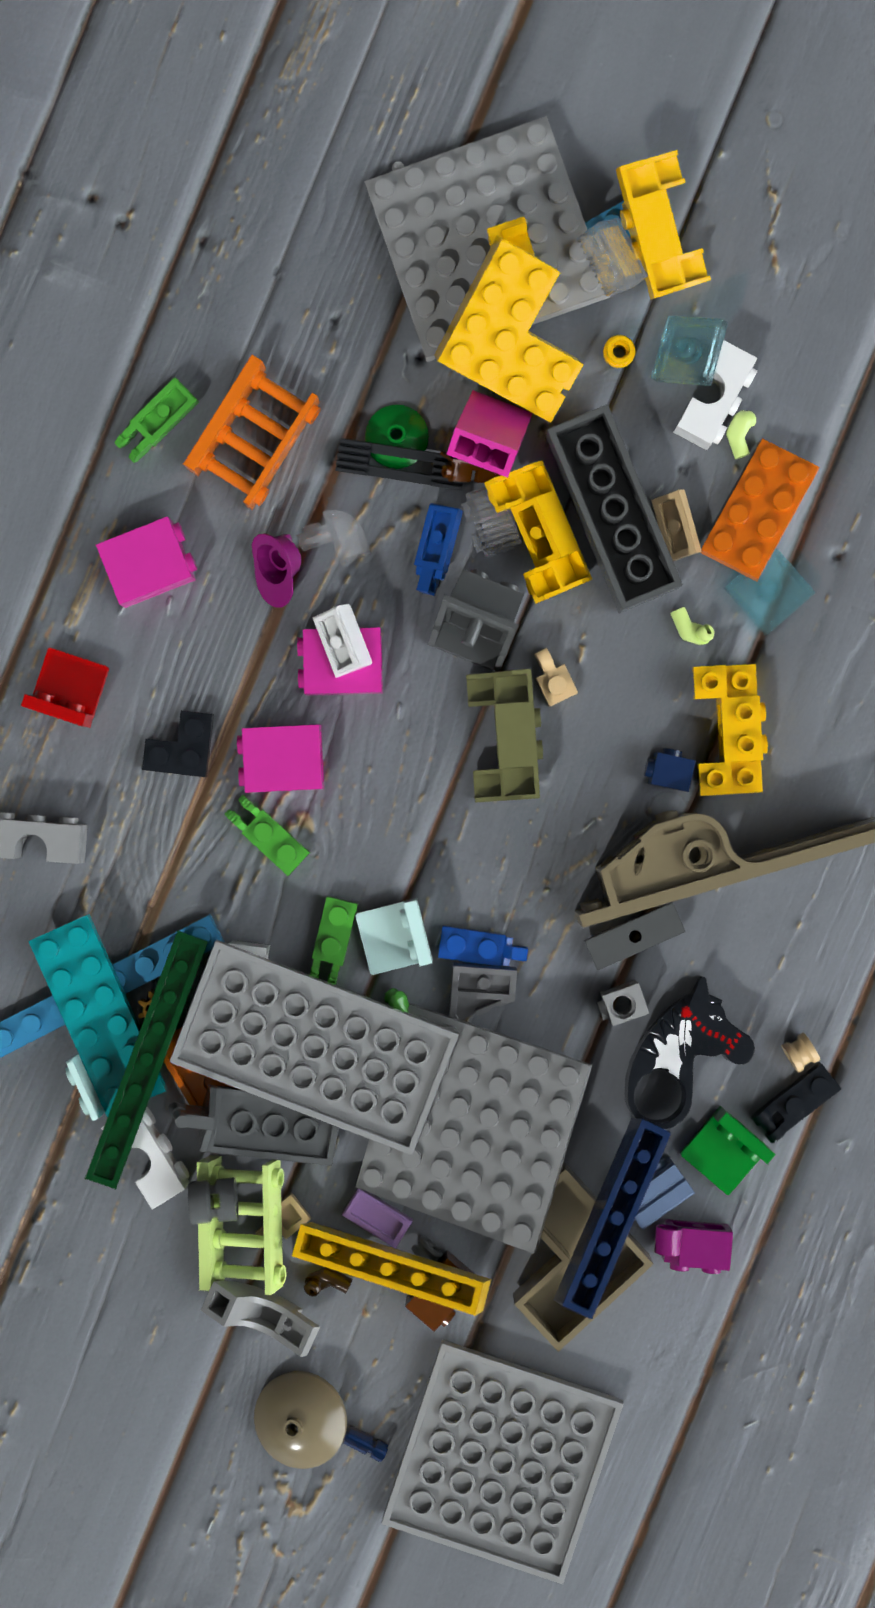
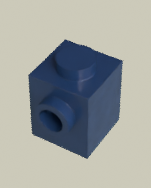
[644,748,696,792]

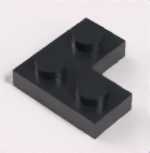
[142,710,214,777]

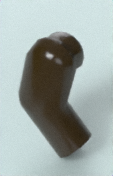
[304,1267,353,1296]

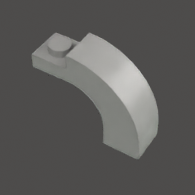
[200,1281,320,1357]

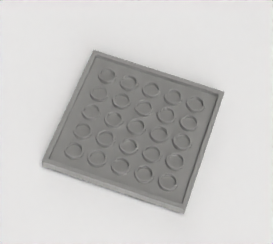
[364,116,610,362]
[355,1004,592,1254]
[382,1339,624,1584]

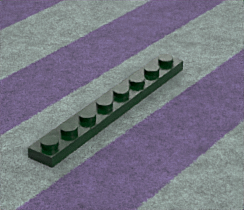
[85,931,208,1189]

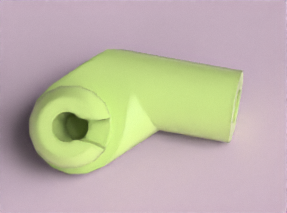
[726,410,756,460]
[670,607,715,645]

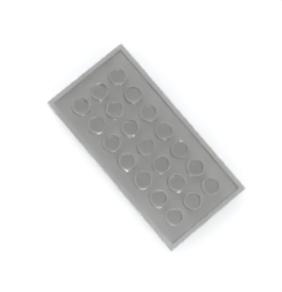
[170,940,459,1155]

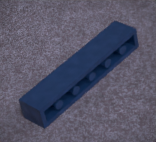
[553,1118,671,1319]

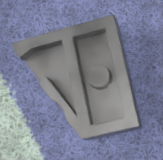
[449,962,517,1020]

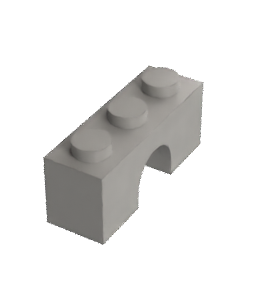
[0,812,88,864]

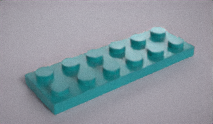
[28,914,168,1117]

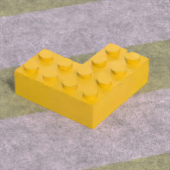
[434,235,584,423]

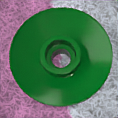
[365,405,429,469]

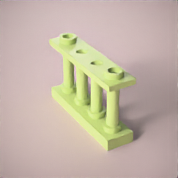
[197,1155,286,1295]

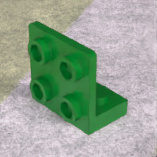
[680,1105,776,1195]

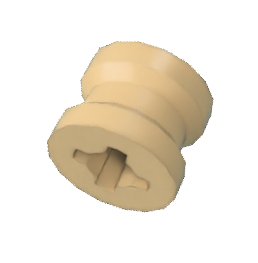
[781,1032,821,1073]

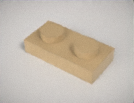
[651,490,702,561]

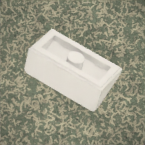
[313,604,372,678]

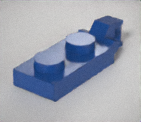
[414,503,463,596]
[438,925,528,966]

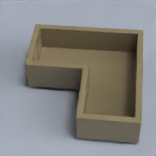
[513,1161,654,1352]

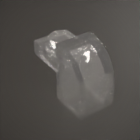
[296,510,371,565]

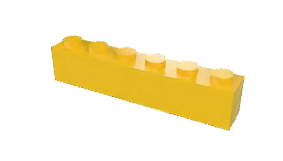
[292,1222,491,1316]

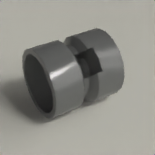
[188,1177,239,1225]

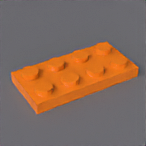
[700,438,820,582]

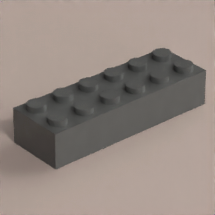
[545,404,683,614]

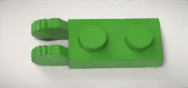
[115,377,199,463]
[224,794,310,876]
[310,896,358,985]

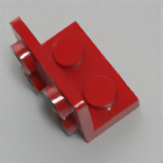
[21,648,109,728]

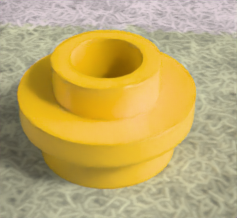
[603,335,635,368]

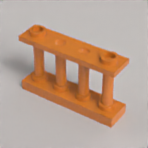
[183,355,321,510]

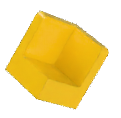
[487,217,534,256]

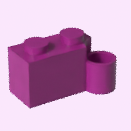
[654,1219,733,1274]

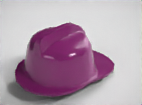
[252,533,302,608]

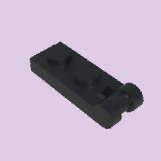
[751,1062,841,1143]

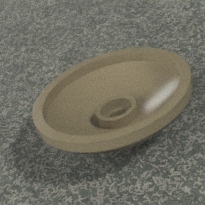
[254,1371,347,1469]

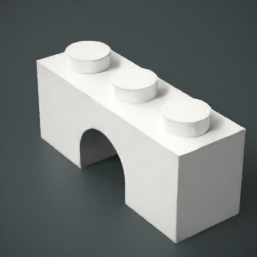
[673,340,758,450]
[101,1107,190,1210]

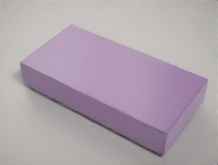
[342,1188,413,1249]

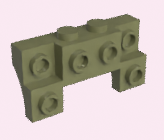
[466,669,543,803]

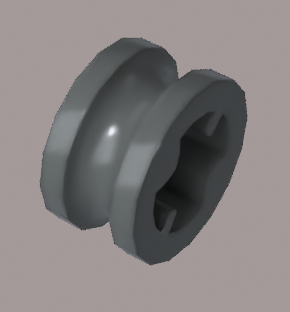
[411,1236,443,1261]

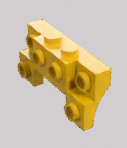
[615,150,711,300]
[484,460,593,604]
[692,664,768,796]

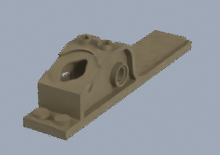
[575,810,875,928]

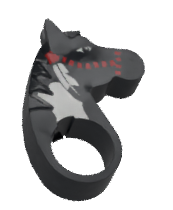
[625,976,755,1129]

